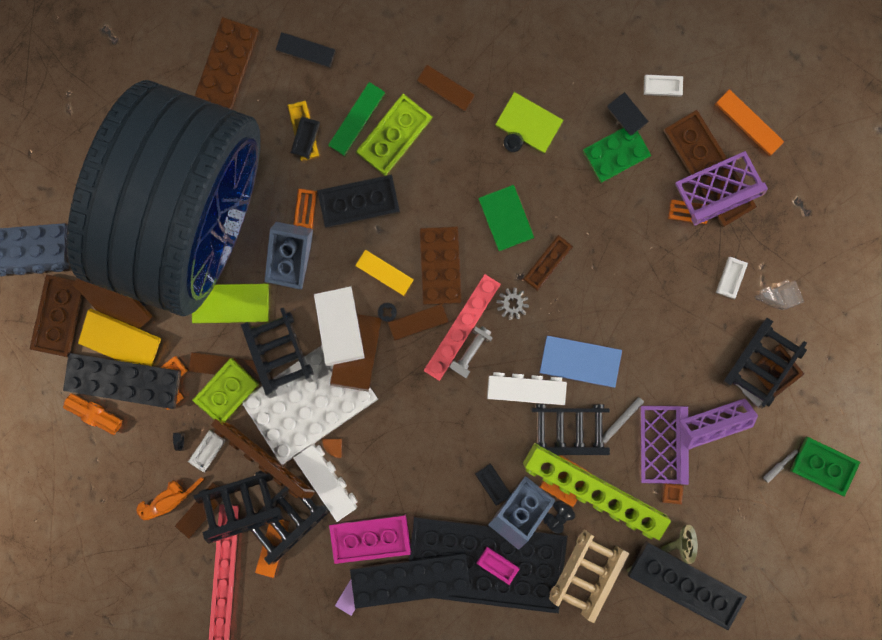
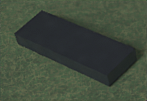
[276,32,336,69]

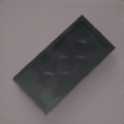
[317,174,400,228]

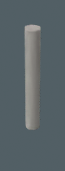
[603,397,644,444]

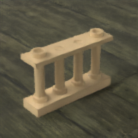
[549,530,629,623]

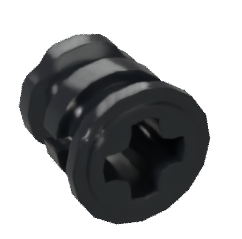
[378,303,397,322]

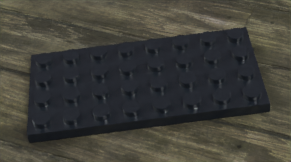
[409,516,568,614]

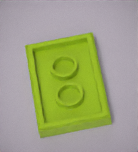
[495,92,564,154]
[192,358,260,421]

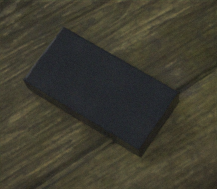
[290,116,320,159]
[475,463,511,506]

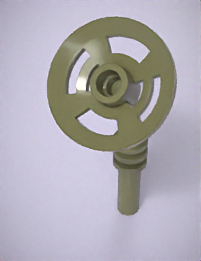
[626,525,698,573]

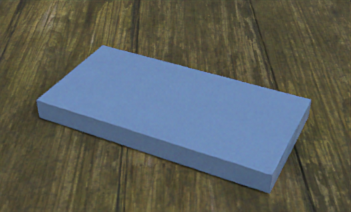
[539,336,622,388]

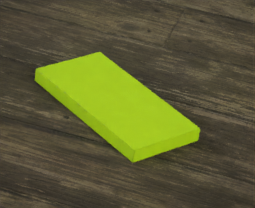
[356,94,433,176]
[192,284,269,324]

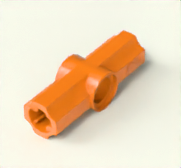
[63,393,123,435]

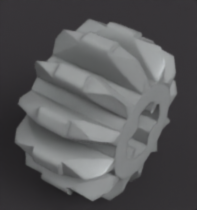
[496,288,529,320]

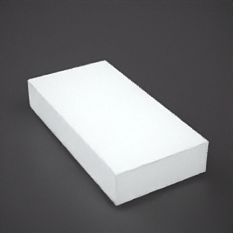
[643,75,683,97]
[716,257,748,299]
[188,430,226,472]

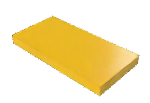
[78,308,161,366]

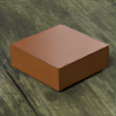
[662,483,684,505]

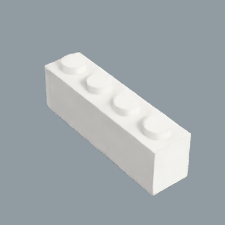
[487,372,567,405]
[293,443,358,522]

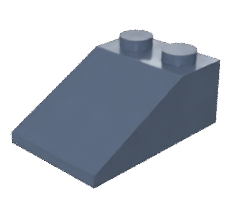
[264,222,313,289]
[488,476,556,550]

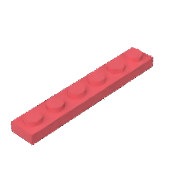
[424,274,501,381]

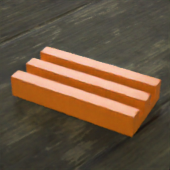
[293,189,318,229]
[668,200,708,225]

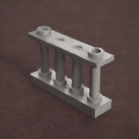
[449,326,493,378]

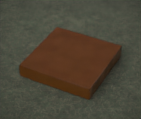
[752,344,804,397]

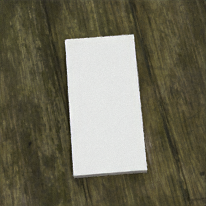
[314,287,365,366]

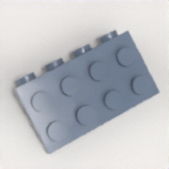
[0,223,69,277]

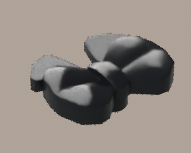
[543,501,576,534]

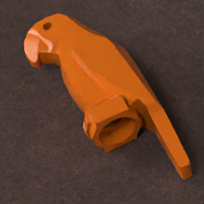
[136,477,204,520]

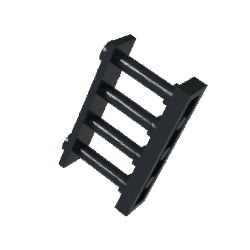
[241,307,314,398]
[722,318,807,409]
[531,404,610,455]
[193,471,284,544]
[246,476,330,565]

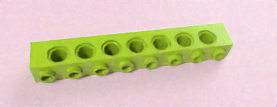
[523,443,671,541]

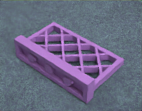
[675,151,768,226]
[641,406,689,485]

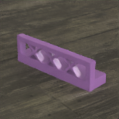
[679,399,758,450]

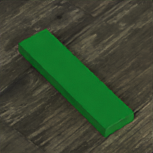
[328,82,385,157]

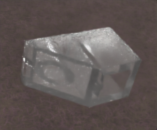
[755,279,804,310]

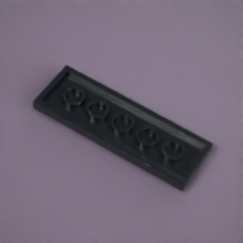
[63,353,181,409]
[628,541,747,631]
[350,553,471,609]

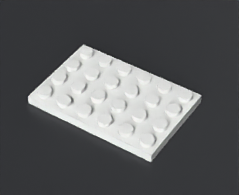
[242,345,378,465]

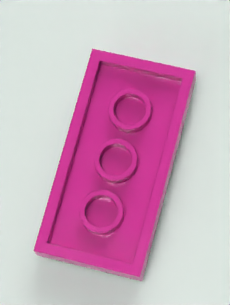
[329,515,411,564]

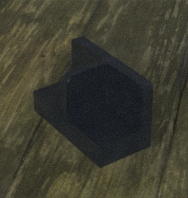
[607,92,649,136]

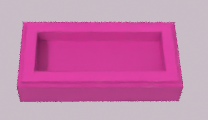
[476,547,520,585]

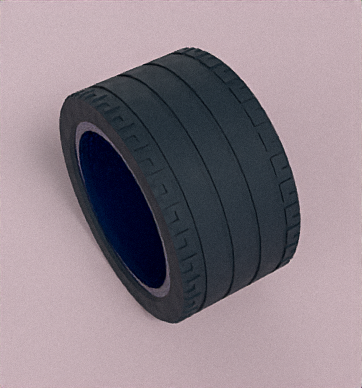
[66,80,261,317]

